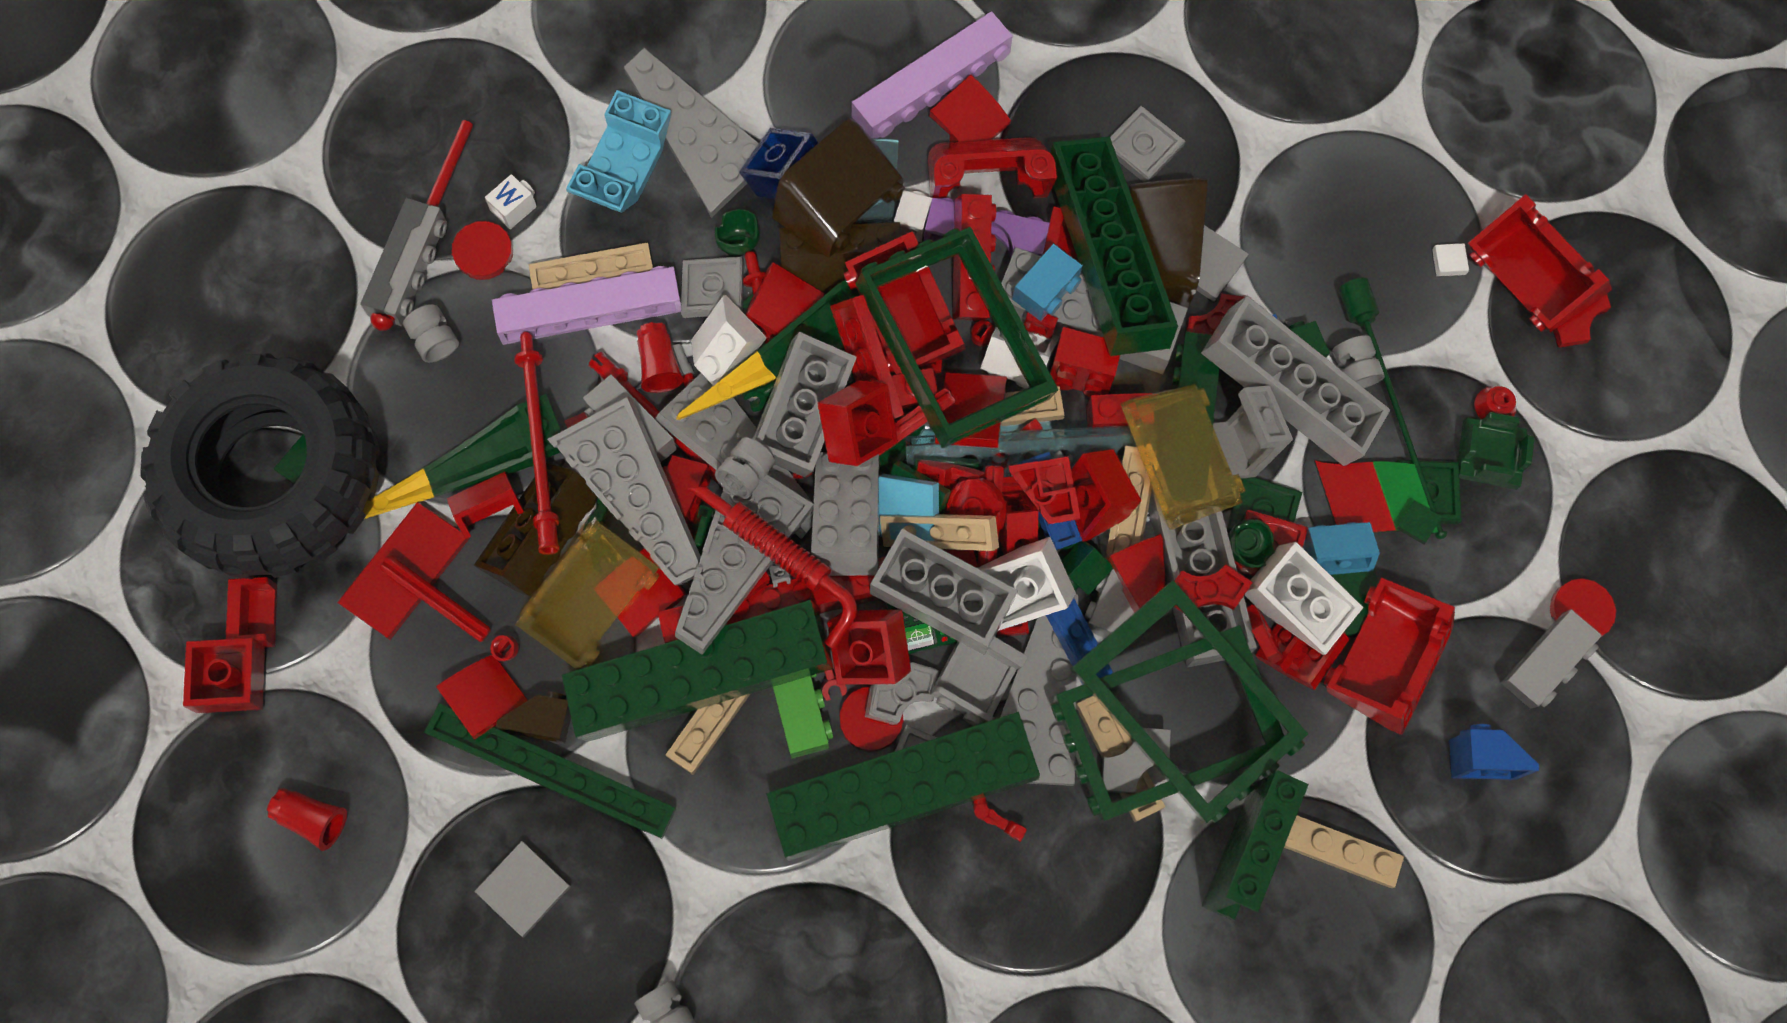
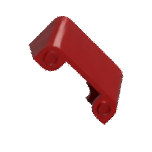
[928,137,1057,199]
[1468,194,1612,332]
[843,231,966,375]
[1324,577,1455,735]

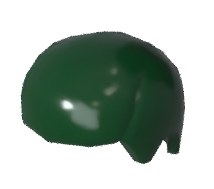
[715,209,760,255]
[1228,519,1275,568]

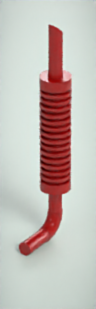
[688,486,857,649]

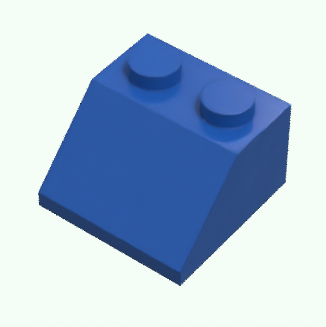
[1449,724,1539,780]

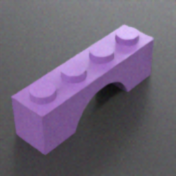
[924,198,1050,260]

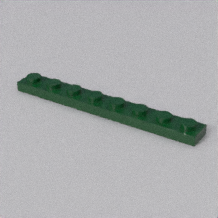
[424,703,676,839]

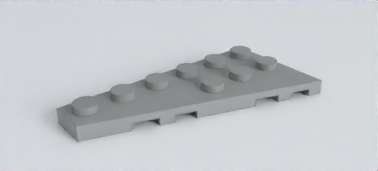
[624,48,772,218]
[655,373,813,539]
[547,397,701,585]
[675,474,814,655]
[1000,594,1078,786]

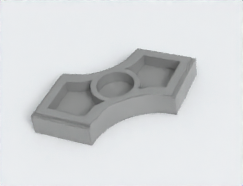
[865,662,939,725]
[1102,728,1171,794]

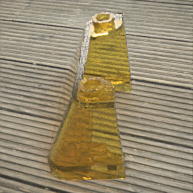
[1120,384,1245,530]
[515,517,659,670]

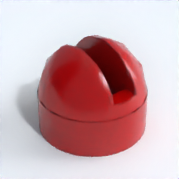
[970,320,995,347]
[490,635,519,661]

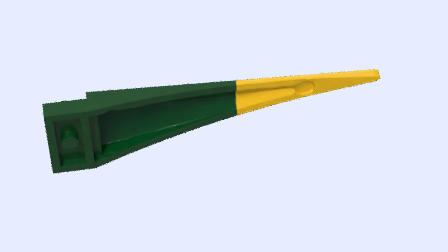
[676,280,877,420]
[363,394,562,519]

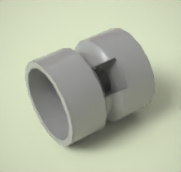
[403,304,459,363]
[1333,335,1385,388]
[715,437,775,499]
[634,980,696,1023]

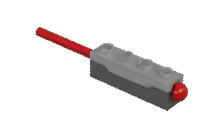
[360,120,473,331]

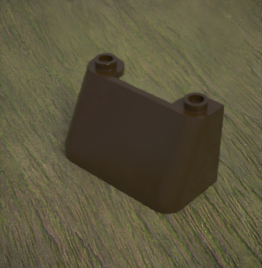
[772,118,905,258]
[1129,177,1208,308]

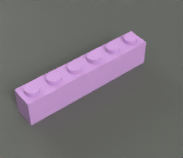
[852,11,1013,141]
[492,266,681,345]

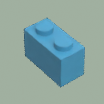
[1012,244,1083,321]
[1303,522,1380,575]

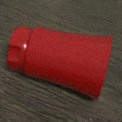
[637,322,684,393]
[267,788,347,851]

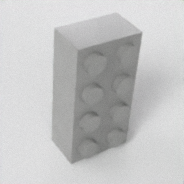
[753,332,857,477]
[811,452,880,576]
[870,529,1018,655]

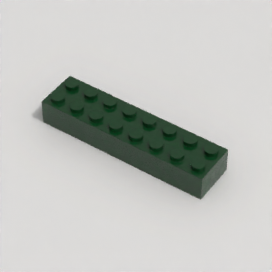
[1050,136,1178,356]
[562,600,834,742]
[766,712,1040,861]

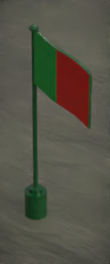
[1314,278,1447,539]

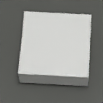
[1432,243,1469,276]

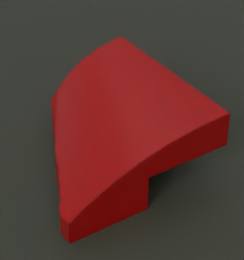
[1008,456,1081,524]
[1108,534,1165,613]

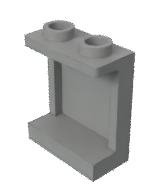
[1212,385,1293,480]
[930,637,1028,726]

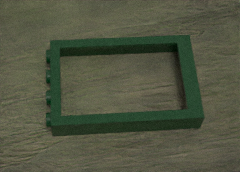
[856,227,1059,449]
[1070,580,1308,823]
[1050,625,1285,821]

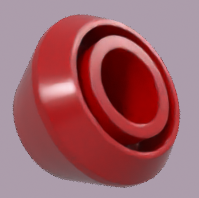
[1474,386,1516,420]

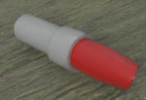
[672,344,695,387]

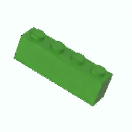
[773,674,833,759]

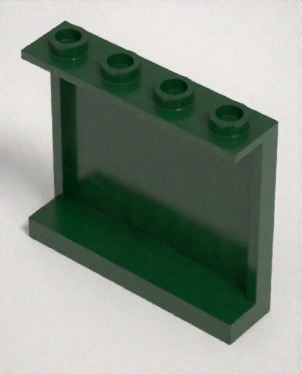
[1202,770,1309,920]

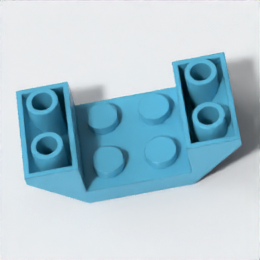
[566,90,671,213]

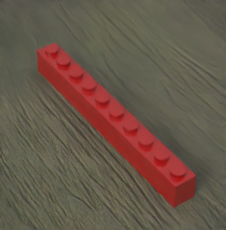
[658,549,978,643]

